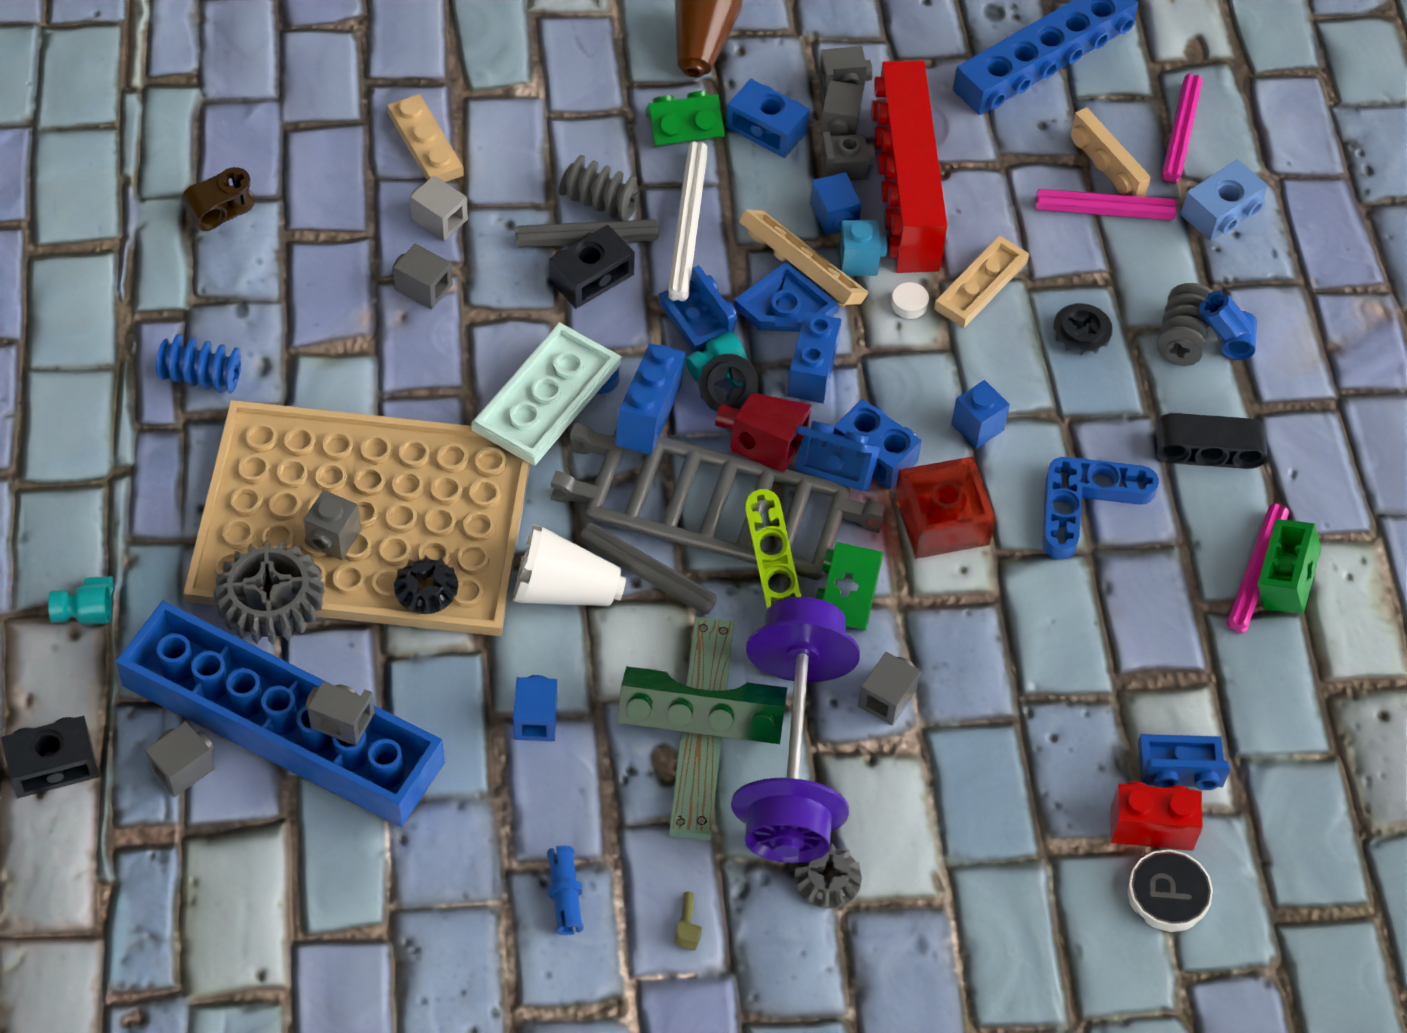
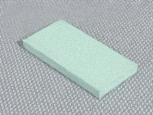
[471,322,621,466]

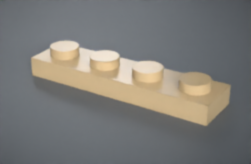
[739,210,869,306]

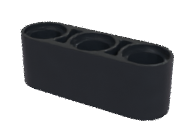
[1156,413,1267,469]

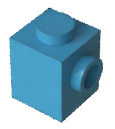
[839,220,887,276]

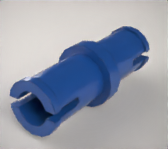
[547,845,584,935]

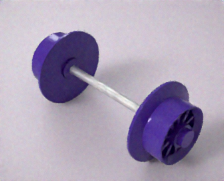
[731,597,860,863]

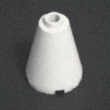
[513,524,626,606]

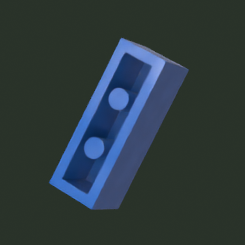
[615,343,686,454]

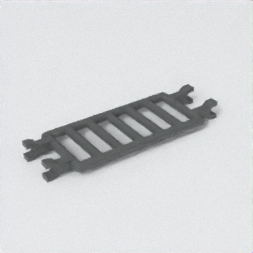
[551,422,886,580]

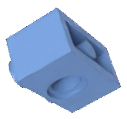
[1180,159,1268,241]

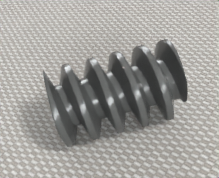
[558,155,639,221]
[1157,283,1212,366]

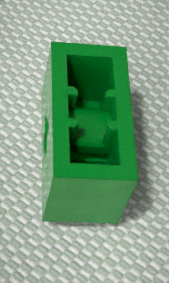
[1258,519,1321,614]
[815,542,884,631]

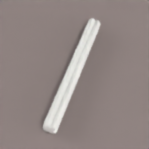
[668,141,707,302]

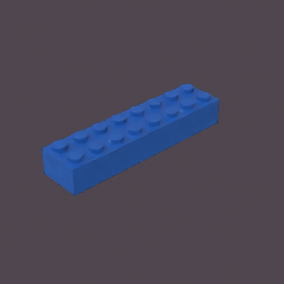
[116,600,445,828]

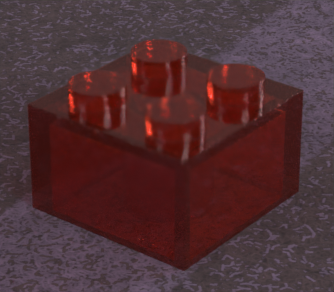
[894,456,996,559]

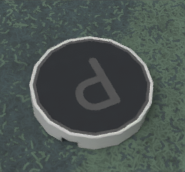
[1127,850,1213,932]

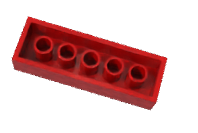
[871,61,947,273]

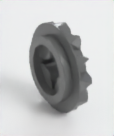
[794,843,862,909]

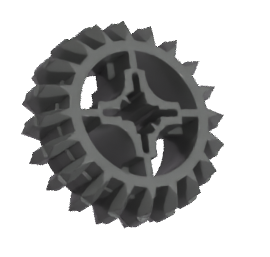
[214,540,325,645]

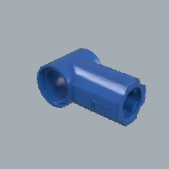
[1199,290,1257,360]

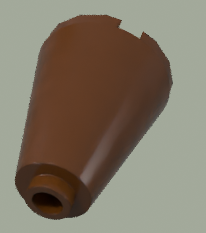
[675,0,743,78]

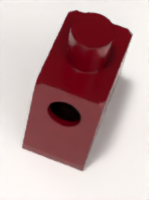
[715,393,812,473]

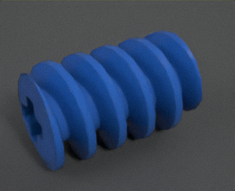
[156,334,241,393]

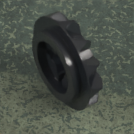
[1053,303,1113,355]
[697,354,758,412]
[394,555,458,614]

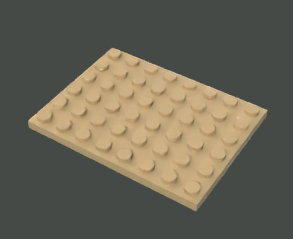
[183,400,530,637]

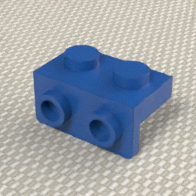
[659,265,737,353]
[795,421,880,492]
[1138,734,1230,790]

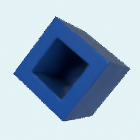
[810,172,862,235]
[951,380,1010,449]
[513,675,558,742]

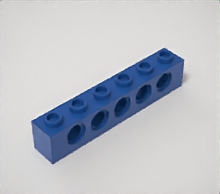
[953,0,1138,115]

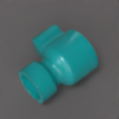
[685,331,747,388]
[48,576,113,625]

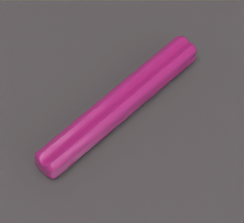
[1161,73,1203,184]
[1035,189,1177,220]
[1226,503,1289,633]

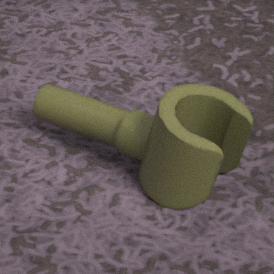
[675,891,703,951]

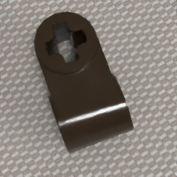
[181,167,255,231]

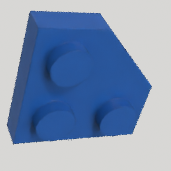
[734,261,839,332]

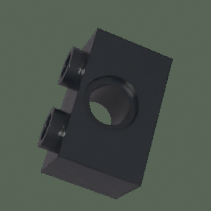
[549,225,635,309]
[1,715,100,799]

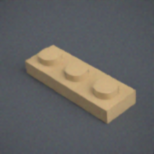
[387,94,464,182]
[1070,107,1151,197]
[934,235,1029,328]

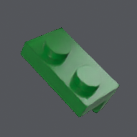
[645,90,725,148]

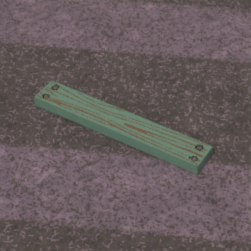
[669,617,734,841]

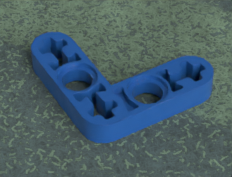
[1042,457,1159,559]

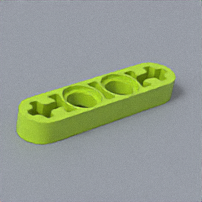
[745,489,801,609]

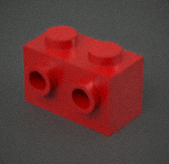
[1110,782,1203,851]

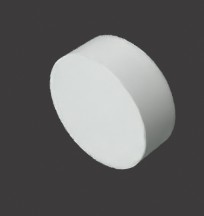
[891,282,929,319]

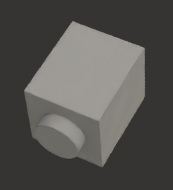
[410,175,468,241]

